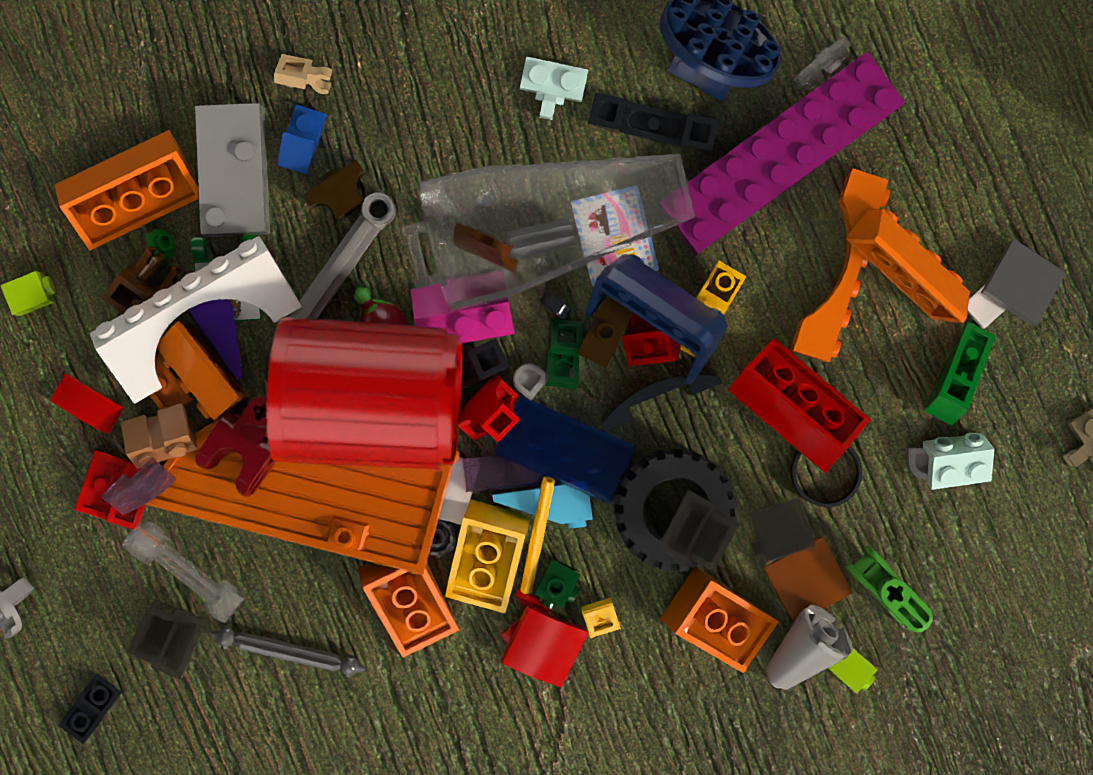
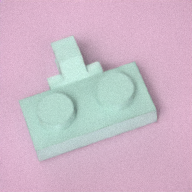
[520,57,588,120]

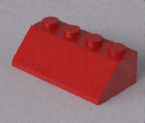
[728,338,871,473]

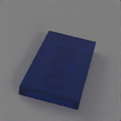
[494,396,637,504]

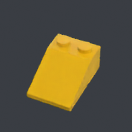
[445,499,532,614]

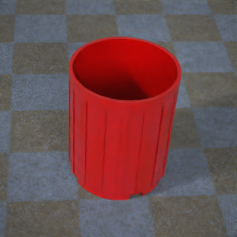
[267,317,462,469]

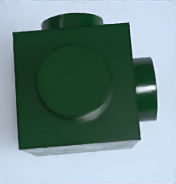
[535,558,581,610]

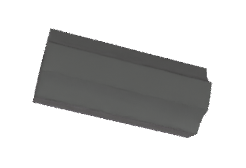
[507,218,575,259]

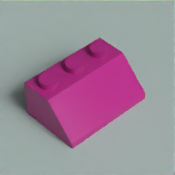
[410,272,515,344]

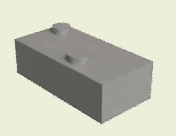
[195,103,270,237]

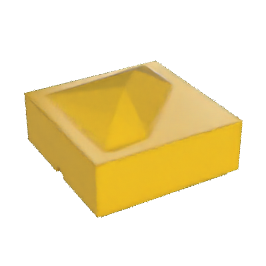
[581,597,621,638]

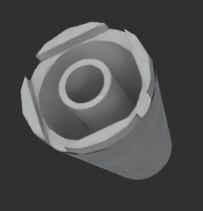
[766,605,853,690]

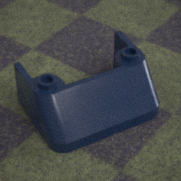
[585,254,728,385]

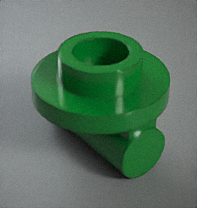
[143,229,175,263]

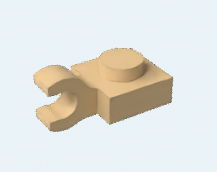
[274,54,332,94]

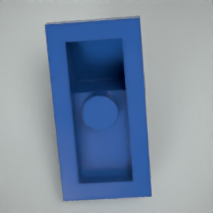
[277,104,327,175]

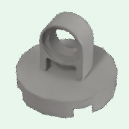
[0,577,34,639]

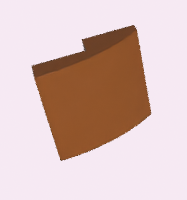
[763,537,853,623]

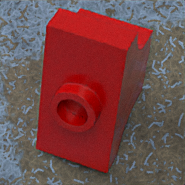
[457,374,520,442]

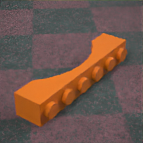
[789,168,891,363]

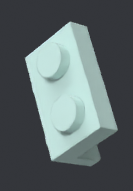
[923,433,994,490]

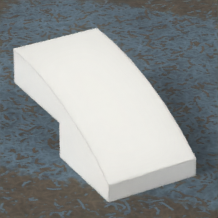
[439,457,480,525]

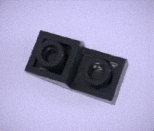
[58,674,123,745]

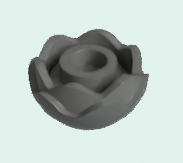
[429,519,456,557]

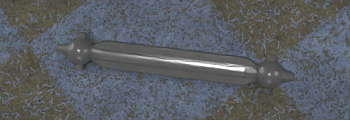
[210,625,365,678]

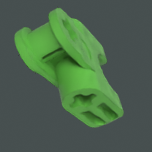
[845,545,933,632]

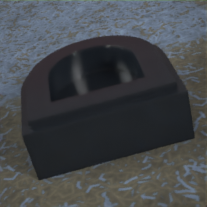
[540,291,572,320]

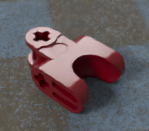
[195,396,276,497]

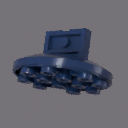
[659,0,781,102]

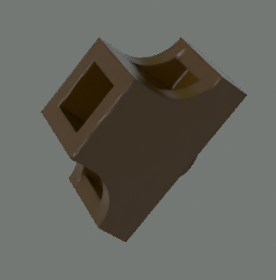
[303,160,366,220]
[577,297,633,368]

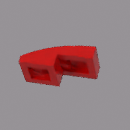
[50,373,124,435]

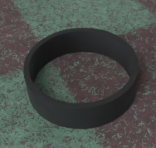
[790,446,862,507]

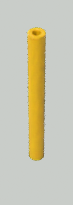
[520,477,555,594]

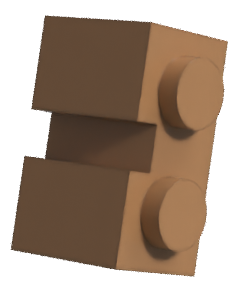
[121,403,198,469]

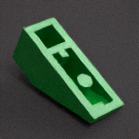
[924,321,996,425]

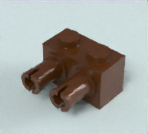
[102,246,189,314]

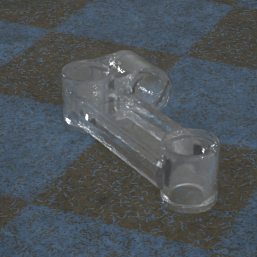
[121,521,245,623]

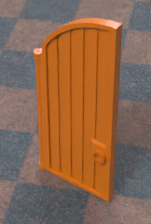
[145,411,459,575]

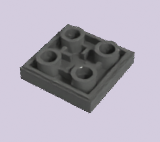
[981,239,1066,327]

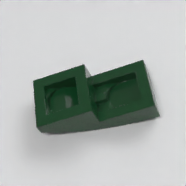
[545,318,583,389]

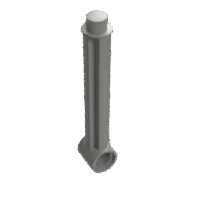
[288,193,396,319]

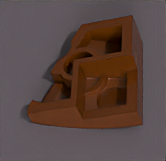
[453,222,518,272]

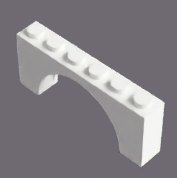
[90,236,302,404]

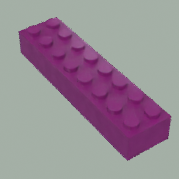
[658,51,905,256]

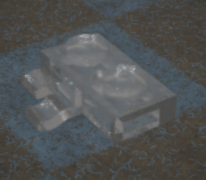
[791,35,852,91]

